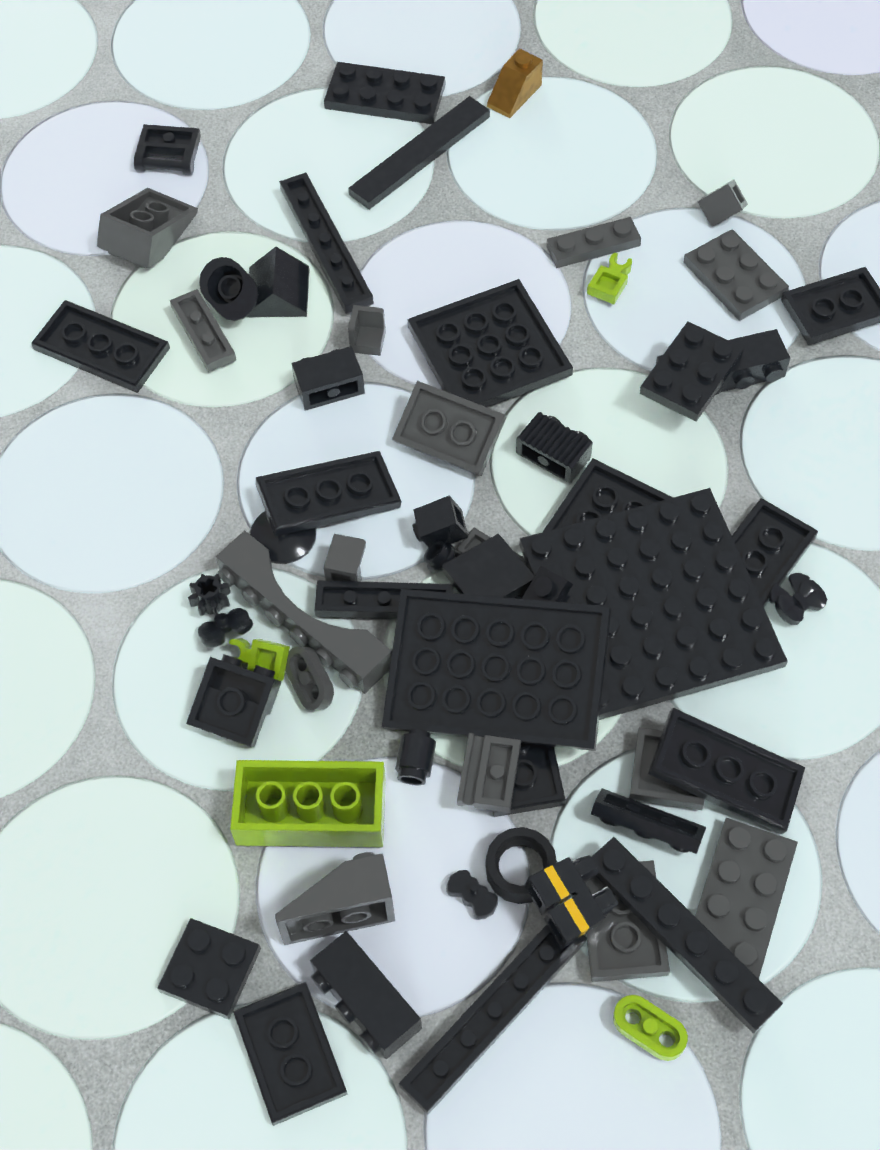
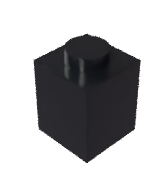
[412,495,468,547]

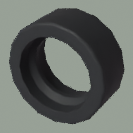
[485,827,557,904]

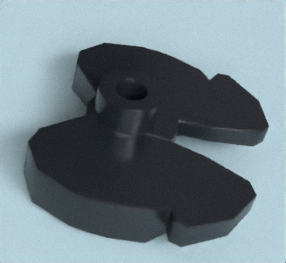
[769,573,828,625]
[198,608,253,647]

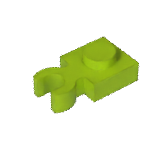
[587,253,632,305]
[229,638,290,681]

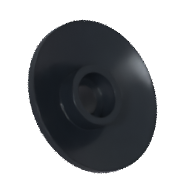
[250,511,316,564]

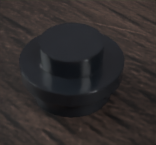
[424,540,455,573]

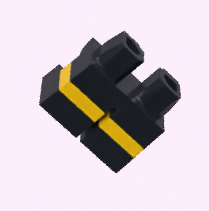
[524,855,618,949]

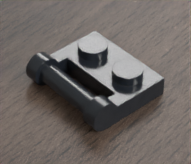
[134,124,201,175]

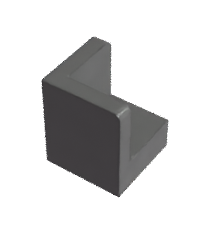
[697,179,748,226]
[348,305,386,356]
[323,534,366,582]

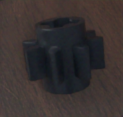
[188,574,231,616]

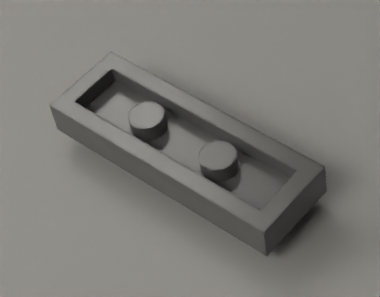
[546,217,642,268]
[170,289,236,372]

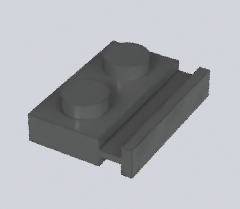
[457,733,521,813]

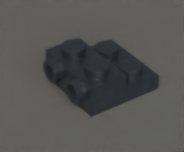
[186,654,282,748]

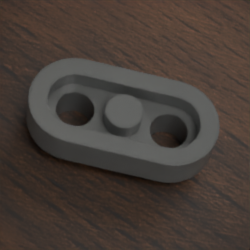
[285,647,334,710]

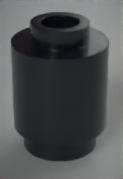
[395,729,436,786]

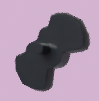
[446,870,498,920]

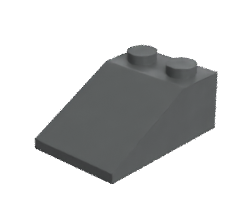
[97,188,198,268]
[275,852,395,946]

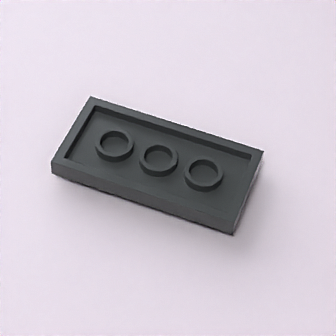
[695,817,798,979]

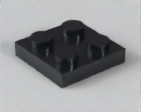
[157,918,261,1020]

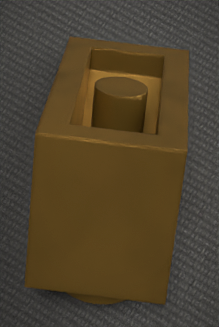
[487,48,543,118]

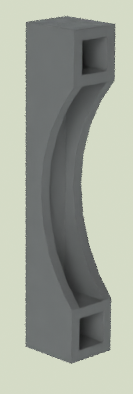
[215,530,392,694]

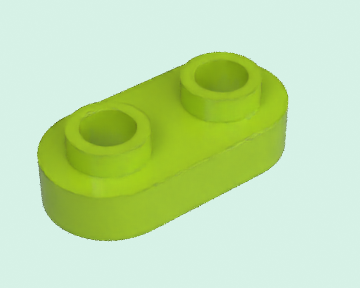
[613,995,688,1061]

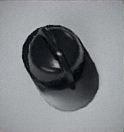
[199,257,258,321]

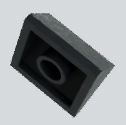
[246,246,310,318]

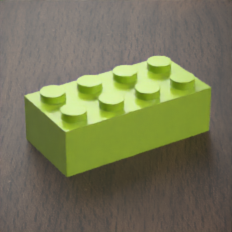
[230,760,386,847]

